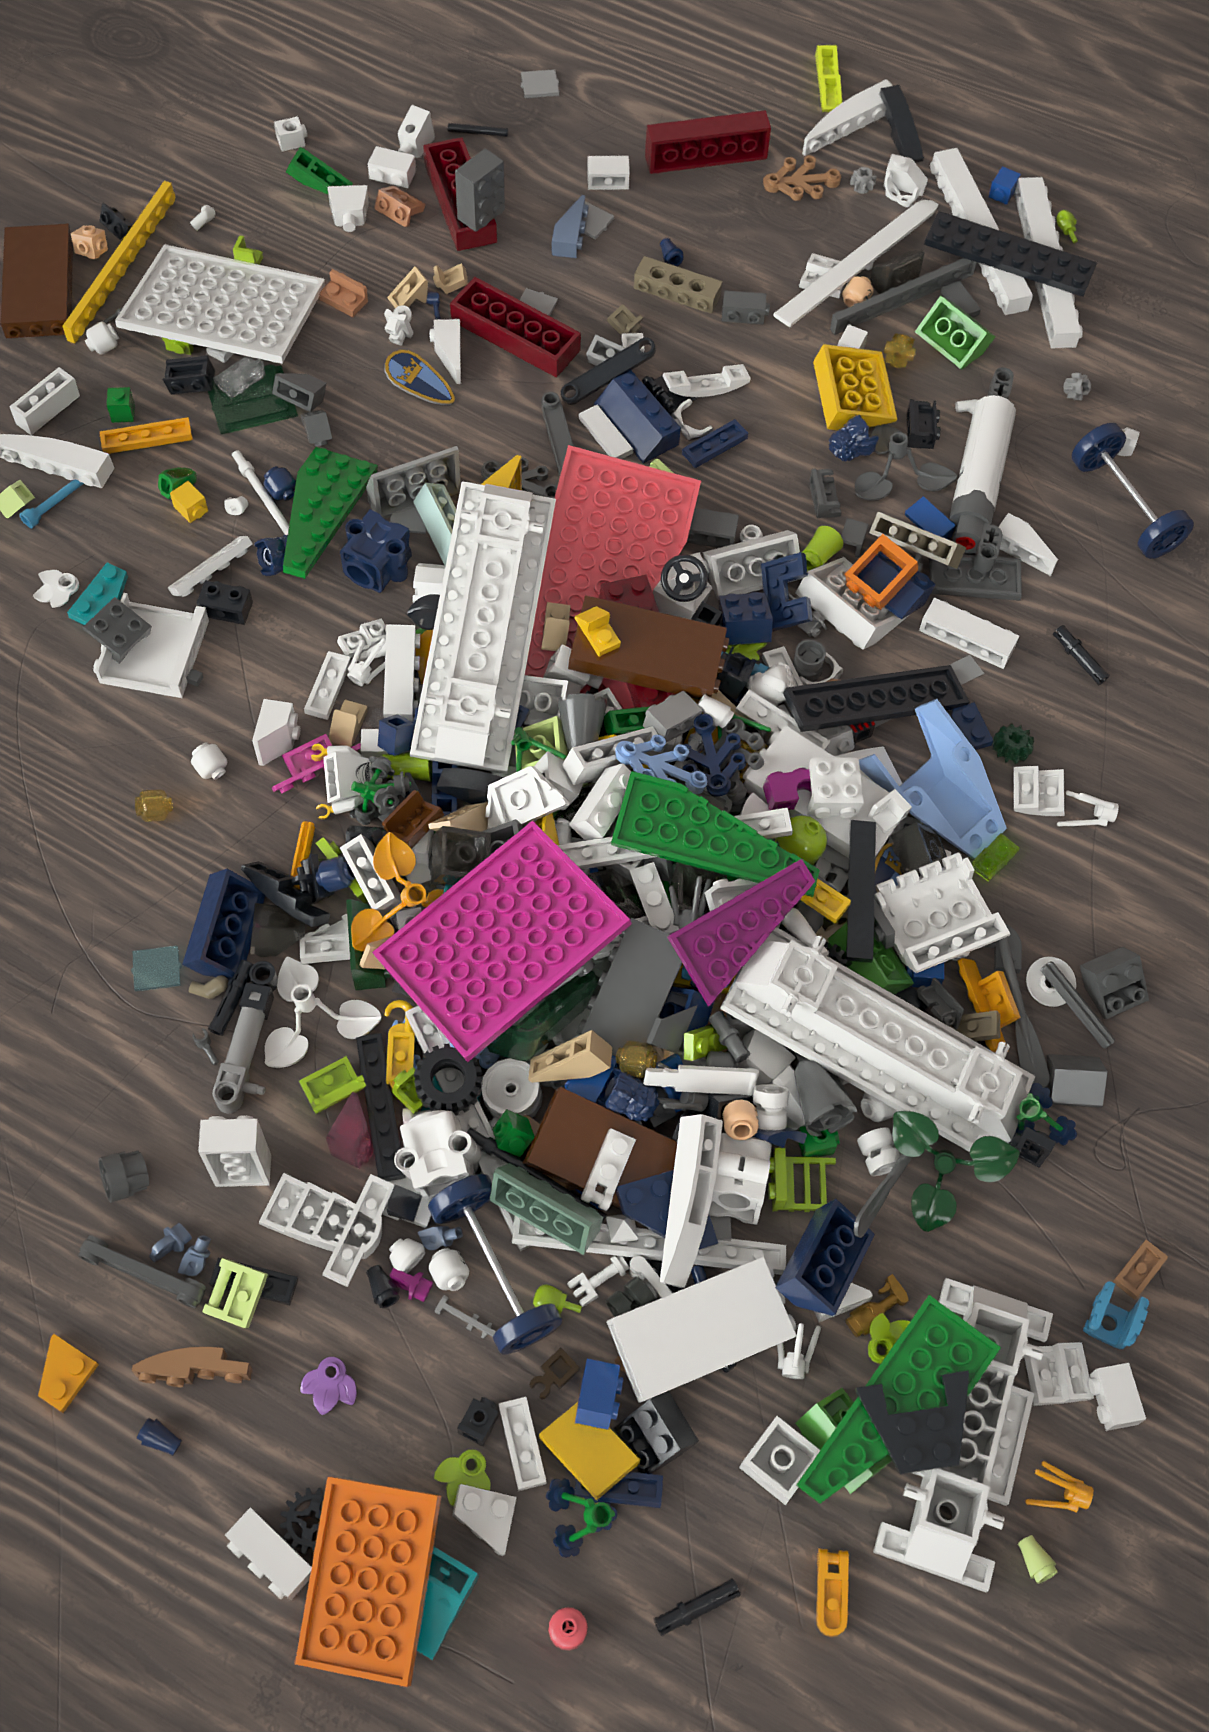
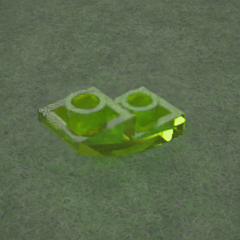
[971,833,1020,882]

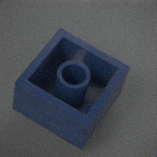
[719,592,773,645]

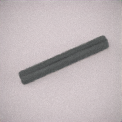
[1041,961,1115,1048]

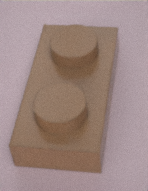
[1113,1240,1168,1300]

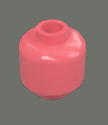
[549,1607,587,1650]

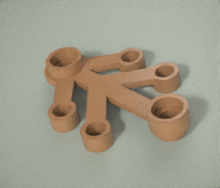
[763,155,841,201]

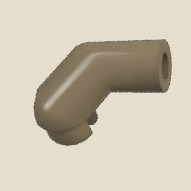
[189,975,228,999]

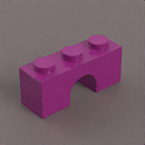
[763,767,812,811]

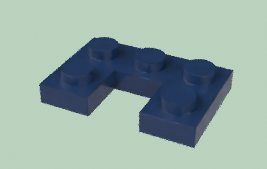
[761,552,813,632]

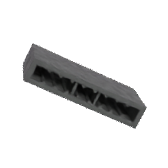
[577,918,682,1066]

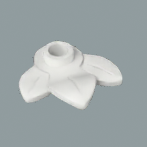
[33,570,79,608]

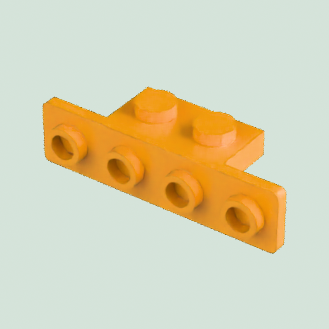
[957,958,1021,1053]

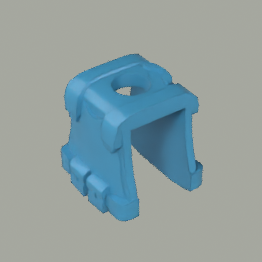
[1083,1281,1149,1349]

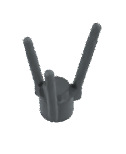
[669,876,711,929]
[657,1062,708,1112]

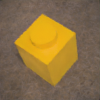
[170,481,208,523]

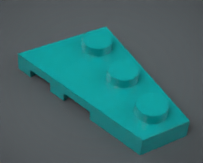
[67,562,128,625]

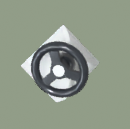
[652,554,713,620]

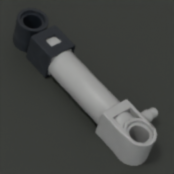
[212,961,278,1114]

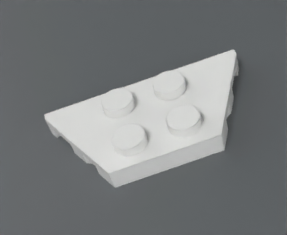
[485,766,570,829]

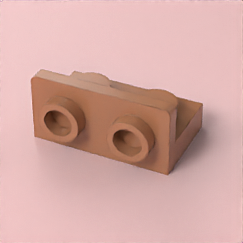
[375,185,425,227]
[319,269,368,317]

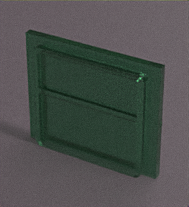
[207,364,298,435]

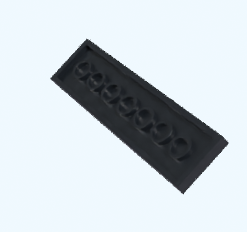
[924,211,1097,297]
[783,665,970,732]

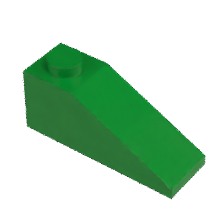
[286,146,353,194]

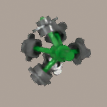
[350,756,411,827]

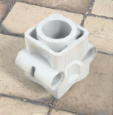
[394,1110,481,1199]
[709,1133,772,1225]

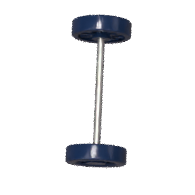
[1071,423,1194,559]
[428,1174,563,1355]

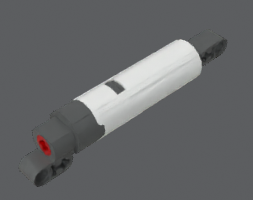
[949,367,1016,573]

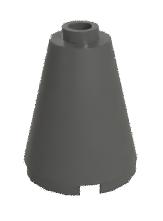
[558,693,607,754]
[794,1059,857,1136]

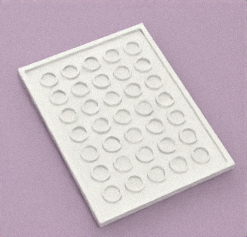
[115,244,325,363]

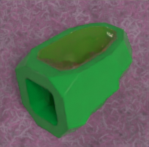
[158,467,197,499]

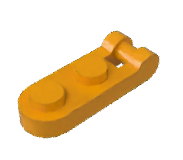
[816,1548,849,1637]

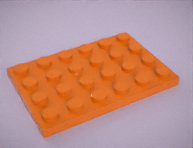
[295,1477,441,1687]

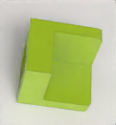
[233,235,263,265]

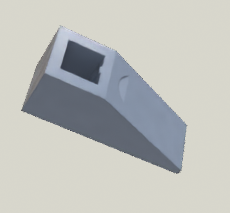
[552,195,589,258]

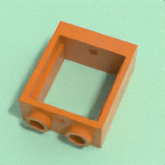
[845,534,918,610]

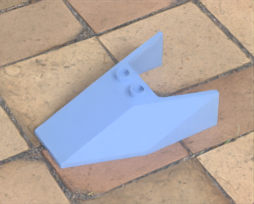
[859,699,1007,859]

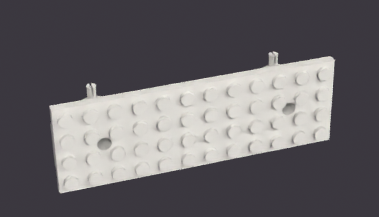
[410,481,556,774]
[720,927,1035,1152]

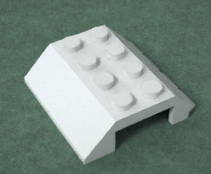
[874,853,1010,973]

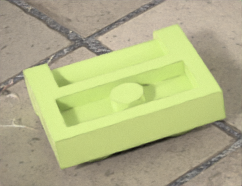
[202,1258,268,1328]

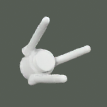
[347,638,386,686]
[1057,790,1118,826]
[777,1323,821,1379]

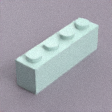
[413,483,456,565]

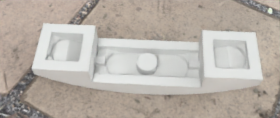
[663,364,751,397]

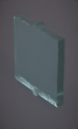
[131,946,182,991]

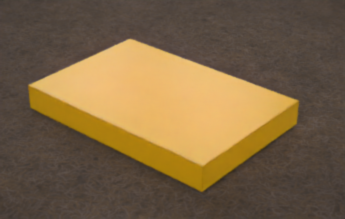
[539,1402,640,1501]

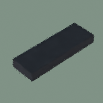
[209,1257,298,1305]

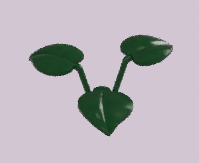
[892,1111,1020,1232]

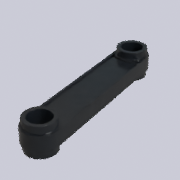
[561,337,656,405]

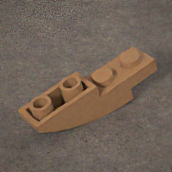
[132,1347,253,1387]

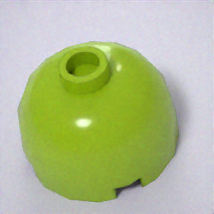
[775,815,827,865]

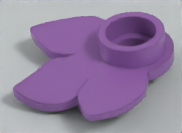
[301,1357,357,1415]

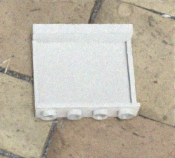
[94,593,209,698]

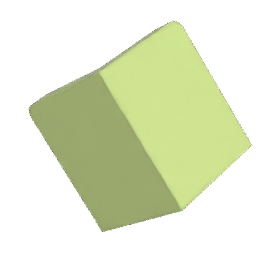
[0,480,35,518]

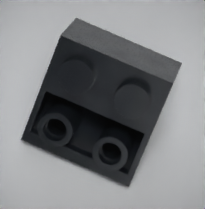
[614,1391,699,1474]

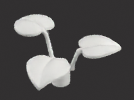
[265,956,382,1068]

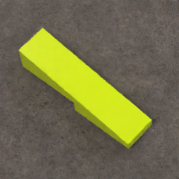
[815,45,842,112]

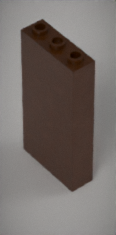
[0,224,73,339]
[568,595,729,700]
[523,1087,678,1210]

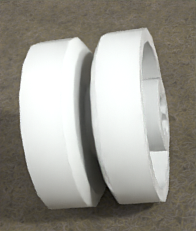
[481,1058,543,1119]

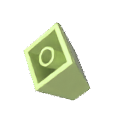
[514,716,588,786]

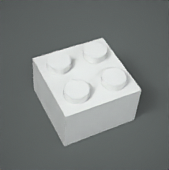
[740,1416,820,1505]

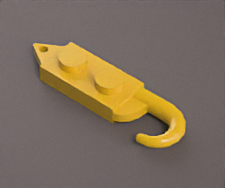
[385,1000,415,1099]

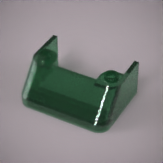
[487,970,598,1061]

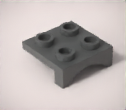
[83,597,152,664]

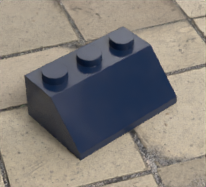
[857,551,936,620]

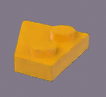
[38,1334,98,1413]

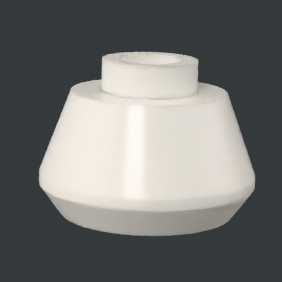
[389,1238,425,1273]

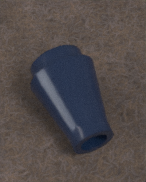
[660,238,684,267]
[136,1418,182,1456]

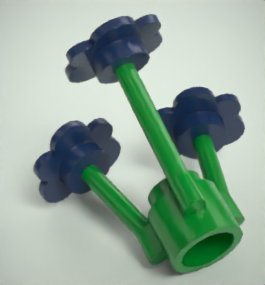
[1012,1083,1077,1146]
[546,1478,617,1558]

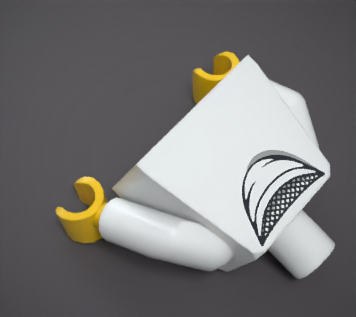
[311,744,382,820]

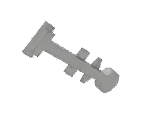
[434,1295,496,1339]

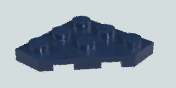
[615,1170,719,1250]

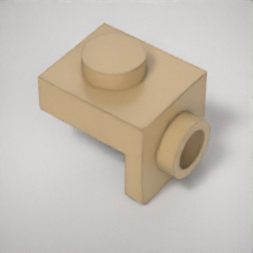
[433,263,468,294]

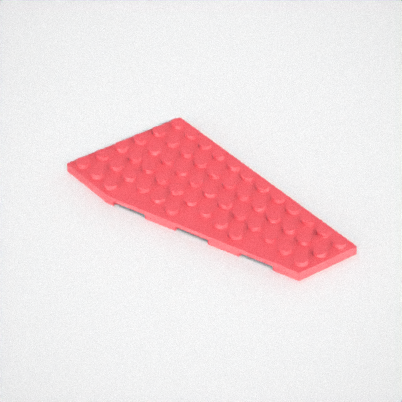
[525,445,701,694]

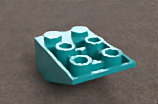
[417,1546,479,1660]

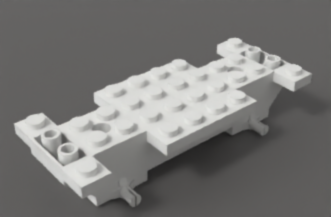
[873,1278,1053,1592]

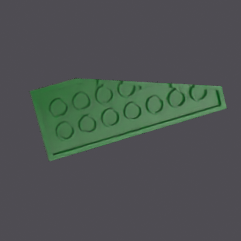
[283,447,378,579]
[611,771,820,897]
[796,1295,1001,1504]

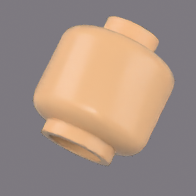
[842,276,874,307]
[723,1100,759,1140]

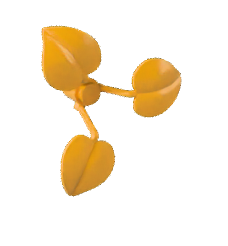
[351,832,444,952]

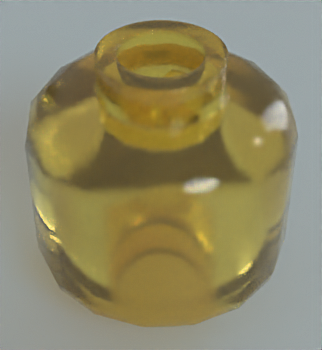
[135,789,173,822]
[615,1040,657,1078]

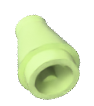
[1018,1535,1058,1584]

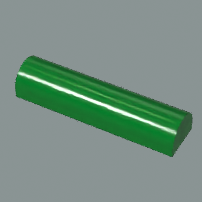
[604,706,651,736]

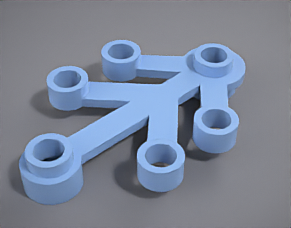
[615,735,707,794]

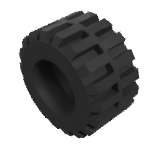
[414,1043,482,1116]

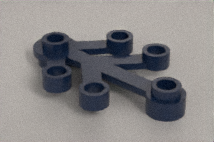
[679,714,746,797]

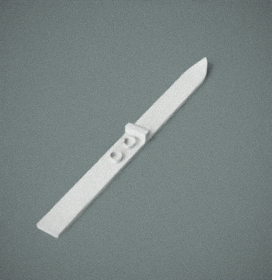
[774,200,939,327]

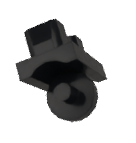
[291,854,335,905]

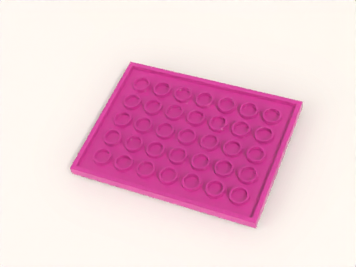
[372,821,632,1062]

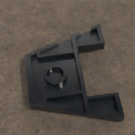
[855,1371,969,1475]

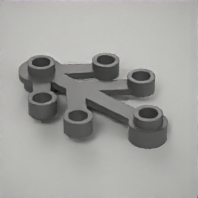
[481,458,557,498]
[702,719,764,802]

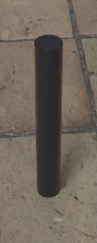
[448,123,508,137]

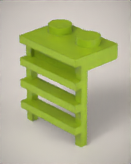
[299,1056,366,1114]
[768,1148,836,1212]

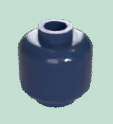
[263,466,296,501]
[316,856,355,892]

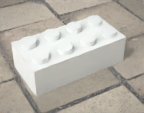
[199,1116,271,1187]

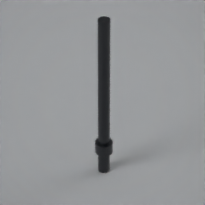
[467,1127,607,1223]

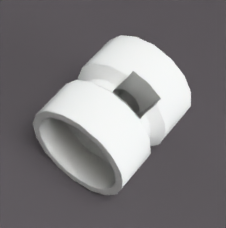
[753,1084,789,1131]
[857,1127,900,1176]

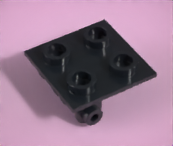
[642,371,697,415]

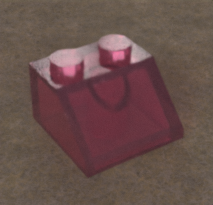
[326,1092,373,1169]

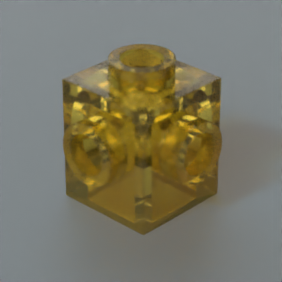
[883,333,916,368]

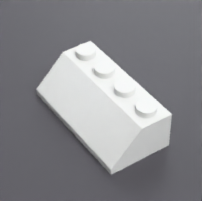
[703,530,804,600]

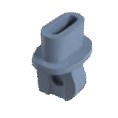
[149,1223,192,1263]
[418,1226,463,1250]
[178,1235,211,1276]

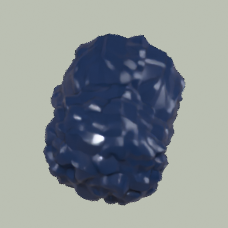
[828,415,879,461]
[254,535,288,576]
[598,1068,660,1122]

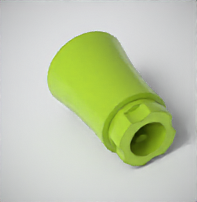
[802,526,843,571]
[382,752,433,782]

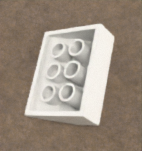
[795,557,909,649]

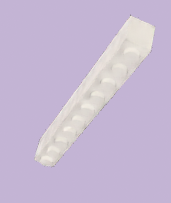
[930,148,1033,315]
[1014,177,1083,348]

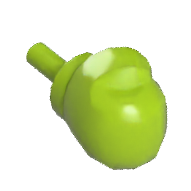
[1056,210,1078,244]
[533,1284,582,1313]

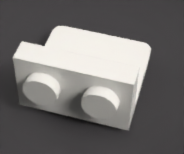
[807,757,864,818]

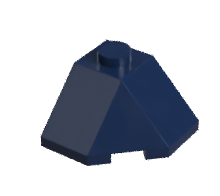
[659,986,715,1042]

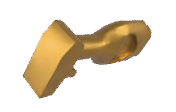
[845,1274,909,1337]

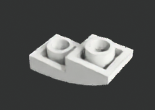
[337,619,386,658]

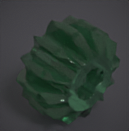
[993,723,1034,765]

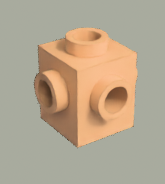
[71,225,108,259]

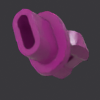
[390,1268,433,1302]

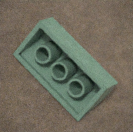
[490,1163,603,1255]

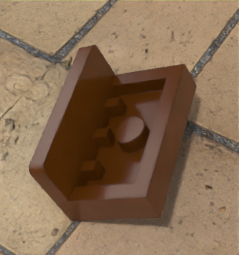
[382,790,444,849]

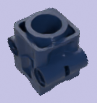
[340,509,412,593]

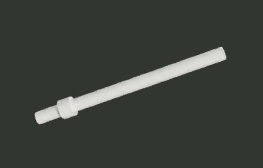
[232,450,289,535]

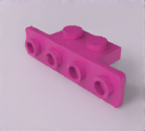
[272,734,361,794]

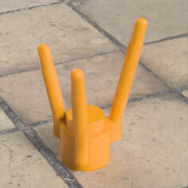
[1025,1461,1093,1513]

